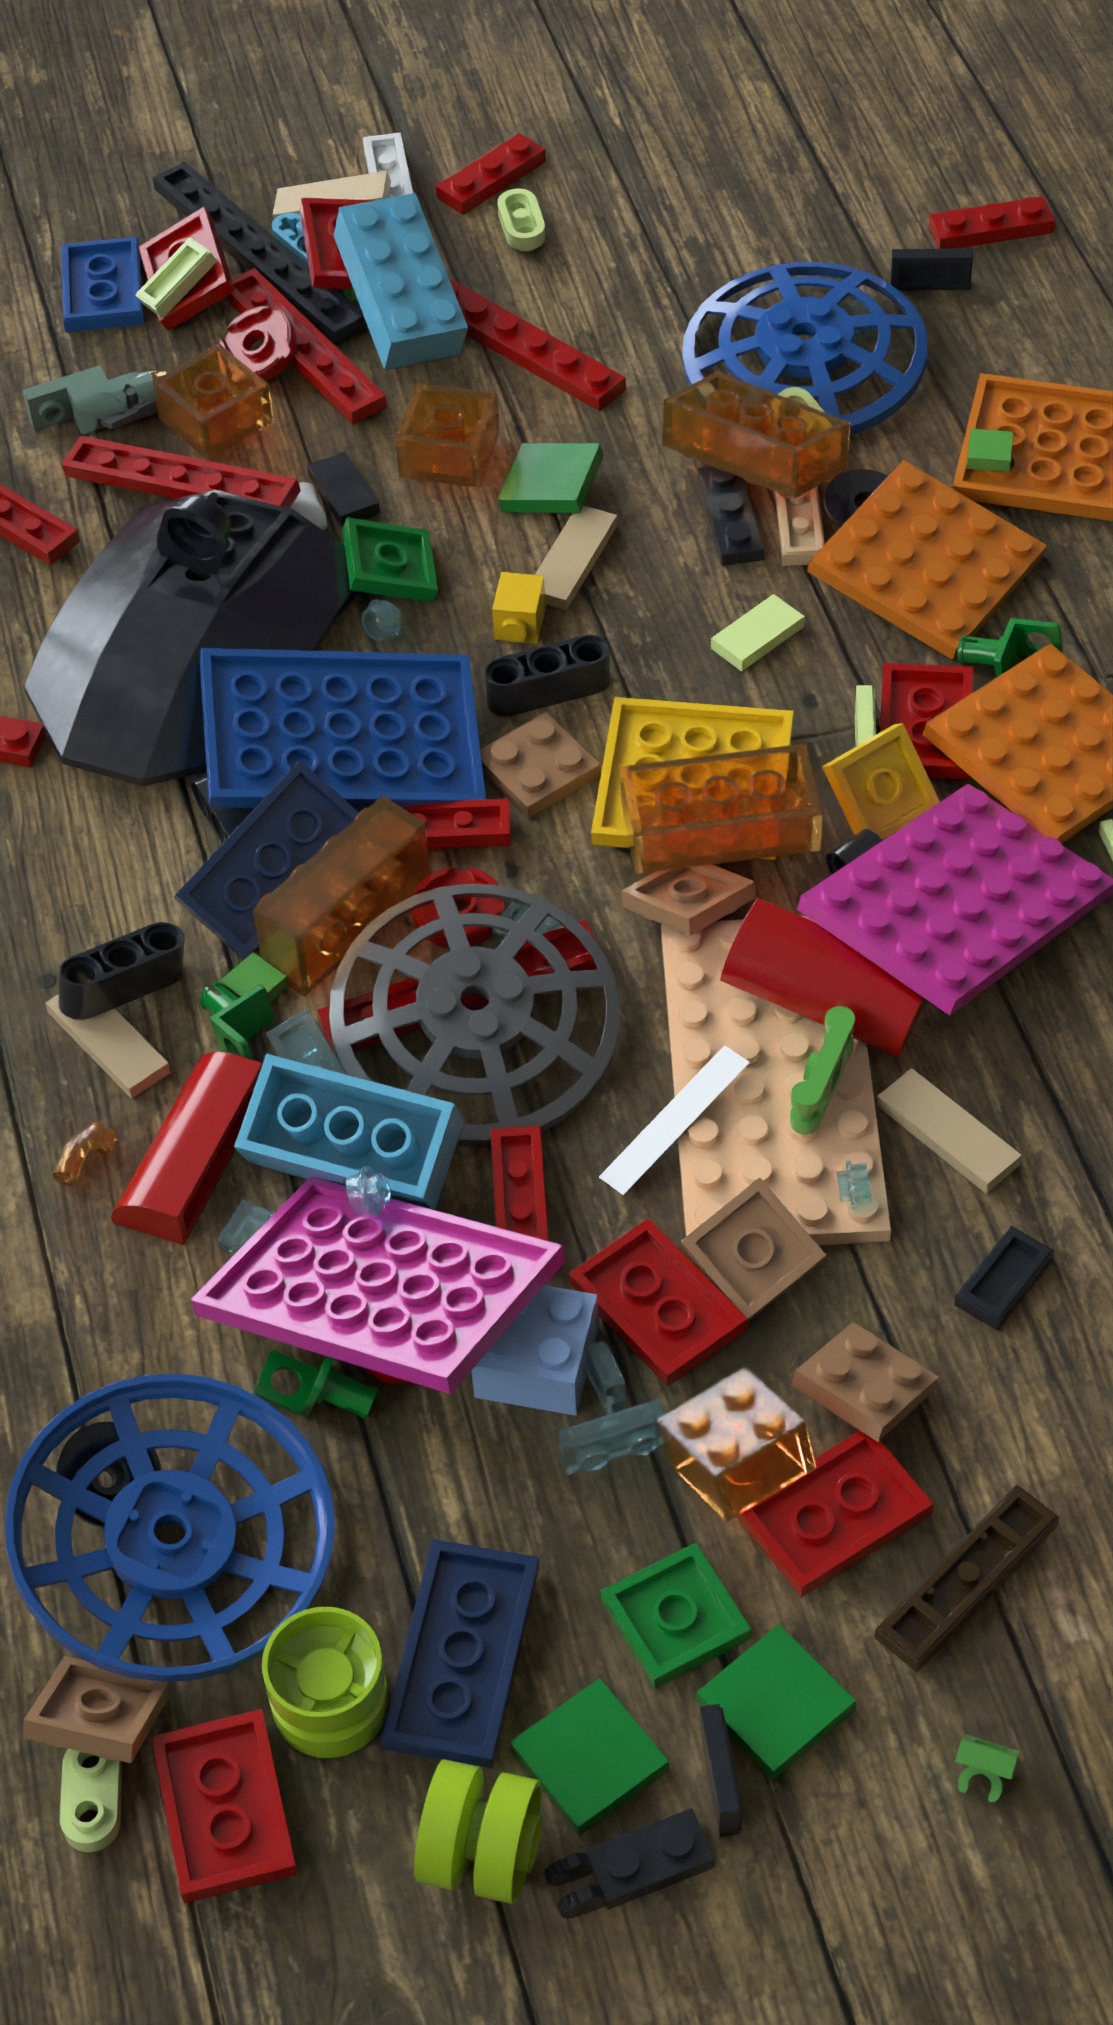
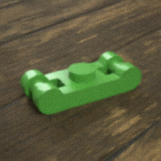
[790,1006,855,1135]

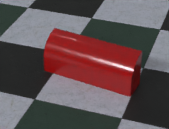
[720,898,927,1057]
[111,1052,263,1245]

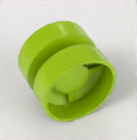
[262,1607,389,1758]
[414,1759,543,1905]

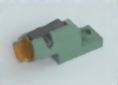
[22,365,175,435]

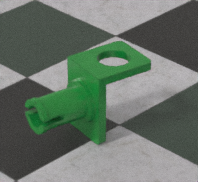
[957,618,1064,678]
[200,982,275,1060]
[253,1350,378,1419]

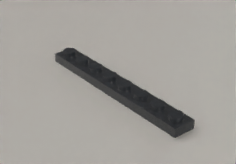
[152,161,368,344]

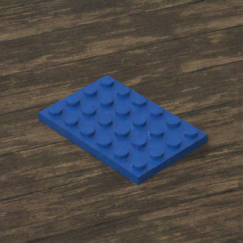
[199,648,486,810]

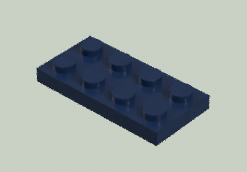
[174,760,369,960]
[381,1539,540,1769]

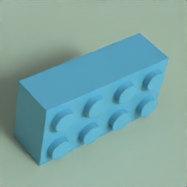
[333,193,468,370]
[234,1054,464,1210]

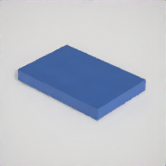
[61,237,145,332]

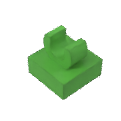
[955,1734,1021,1803]

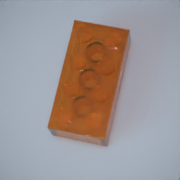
[662,371,850,499]
[620,744,823,874]
[252,796,430,997]

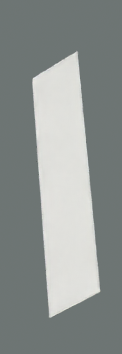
[599,1045,750,1195]

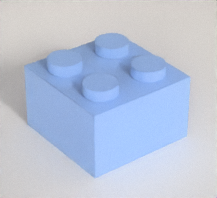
[471,1286,599,1416]

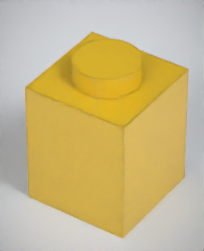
[492,572,546,644]

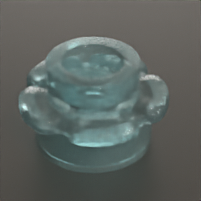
[361,599,402,641]
[837,1160,872,1210]
[346,1166,390,1216]

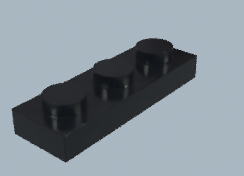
[698,462,764,566]

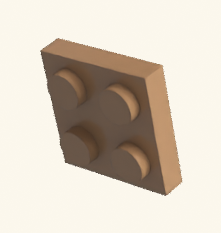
[480,712,601,819]
[621,855,756,936]
[680,1177,826,1322]
[791,1322,939,1442]
[23,1656,170,1763]

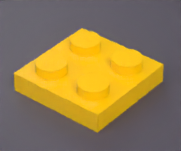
[822,723,940,840]

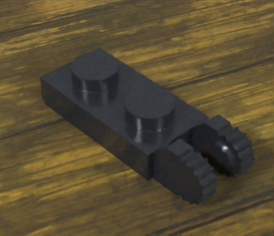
[544,1808,715,1919]

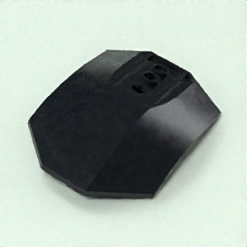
[24,490,359,786]

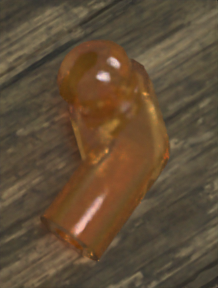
[53,1121,117,1186]

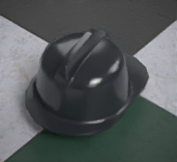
[156,491,231,580]

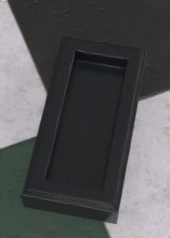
[890,249,973,290]
[307,451,380,527]
[954,1226,1055,1331]
[700,1704,742,1837]

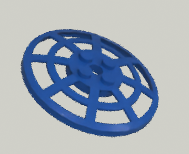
[682,262,928,443]
[5,1373,335,1682]

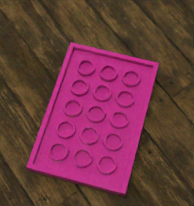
[797,784,1113,1016]
[191,1177,565,1394]

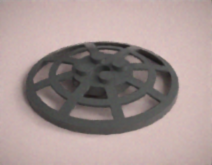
[329,884,620,1147]

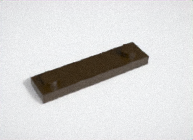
[874,1484,1060,1673]

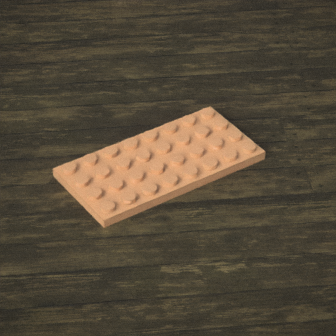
[661,916,891,1245]

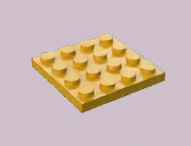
[591,697,794,860]

